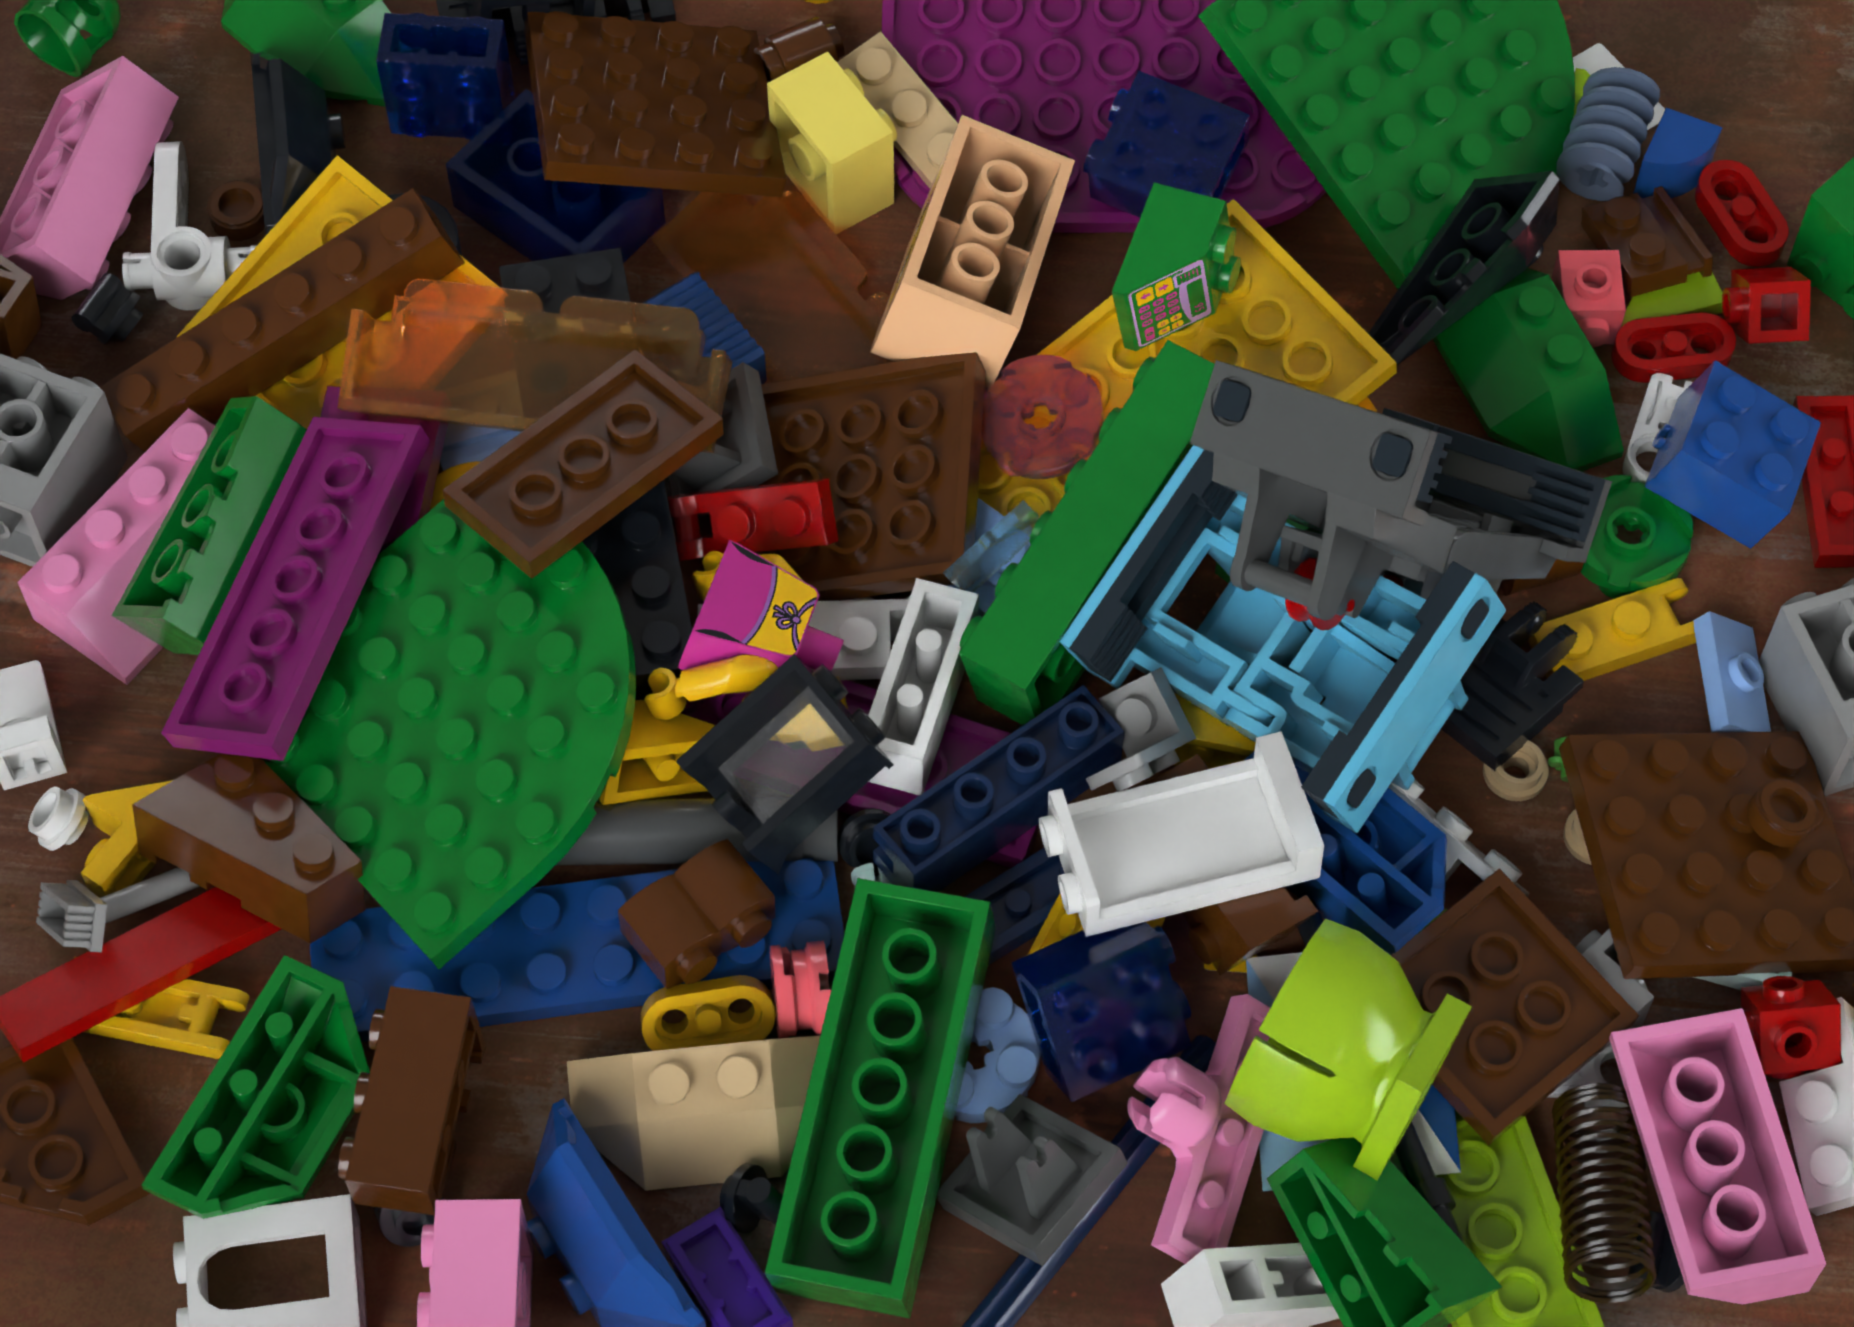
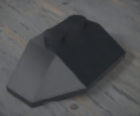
[250,51,346,236]

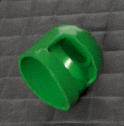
[14,0,121,77]

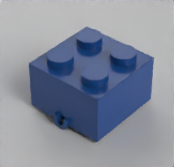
[1644,360,1821,549]

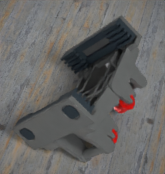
[1190,360,1612,631]

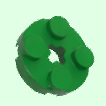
[1580,475,1693,599]

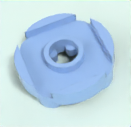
[955,987,1041,1123]

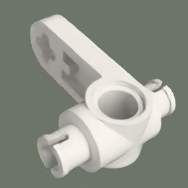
[122,141,257,310]

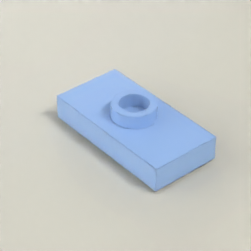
[1693,611,1771,733]

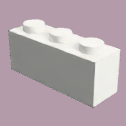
[868,578,979,796]

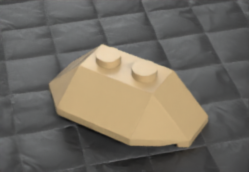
[567,1035,821,1191]

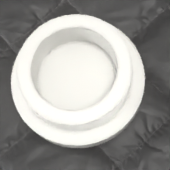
[28,787,89,851]

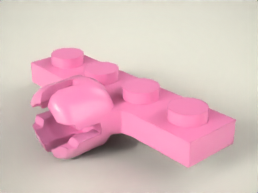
[1127,994,1270,1264]

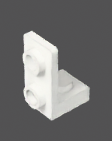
[0,660,68,790]

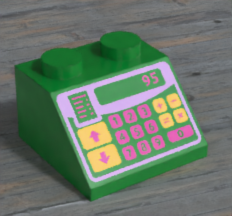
[1112,182,1241,351]

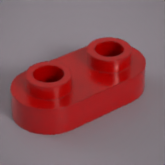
[1695,160,1789,267]
[1611,312,1736,383]

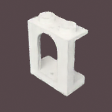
[173,1194,368,1327]

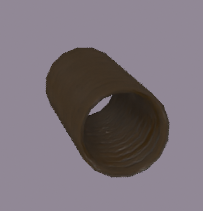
[1552,1082,1657,1303]

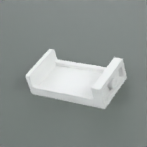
[1039,731,1324,937]

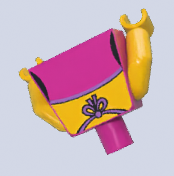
[644,540,844,720]

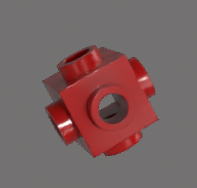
[1741,976,1841,1079]

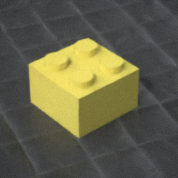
[767,51,897,235]

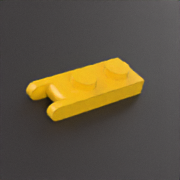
[1528,578,1696,681]
[74,956,250,1059]

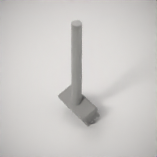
[36,867,200,952]

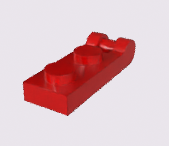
[667,478,838,561]

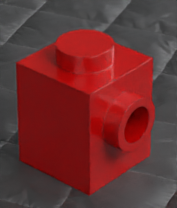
[1722,267,1811,344]

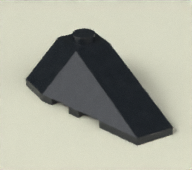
[1368,171,1560,366]

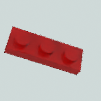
[1793,395,1854,568]

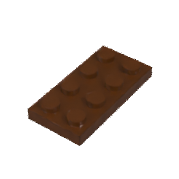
[443,350,724,579]

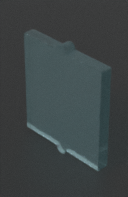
[943,500,1040,592]

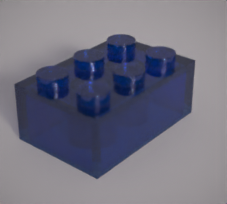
[446,89,666,263]

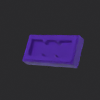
[661,1207,793,1327]

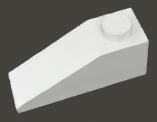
[1161,1243,1340,1327]

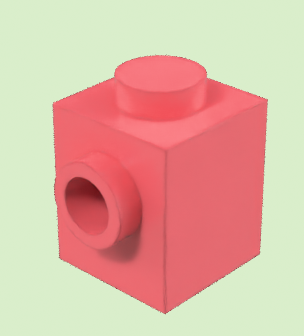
[1551,250,1626,348]

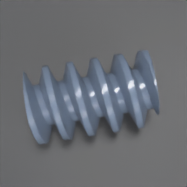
[1557,67,1660,201]

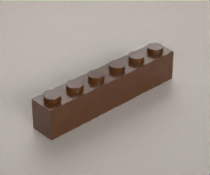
[100,188,464,452]

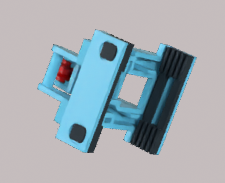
[1059,445,1506,833]

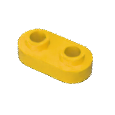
[641,975,776,1051]

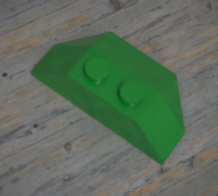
[221,0,428,107]
[1433,268,1624,472]
[141,955,370,1219]

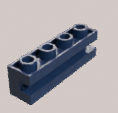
[873,685,1125,892]

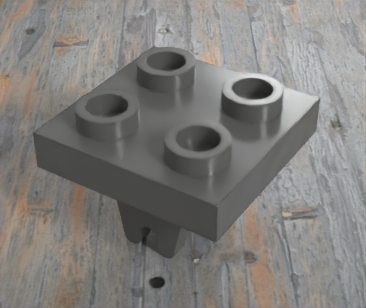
[664,362,778,524]
[937,1094,1128,1266]

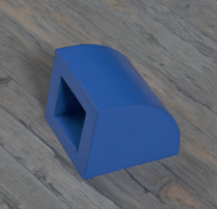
[1633,108,1722,198]

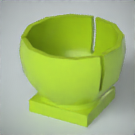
[1224,918,1472,1181]

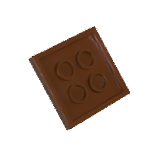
[1391,868,1640,1146]

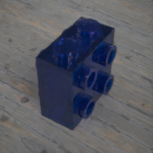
[376,13,515,141]
[1083,71,1250,218]
[1012,922,1192,1102]

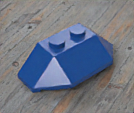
[1243,752,1447,953]
[526,1098,706,1327]

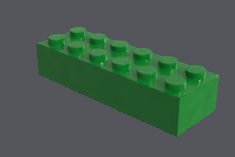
[959,340,1215,725]
[765,878,996,1319]

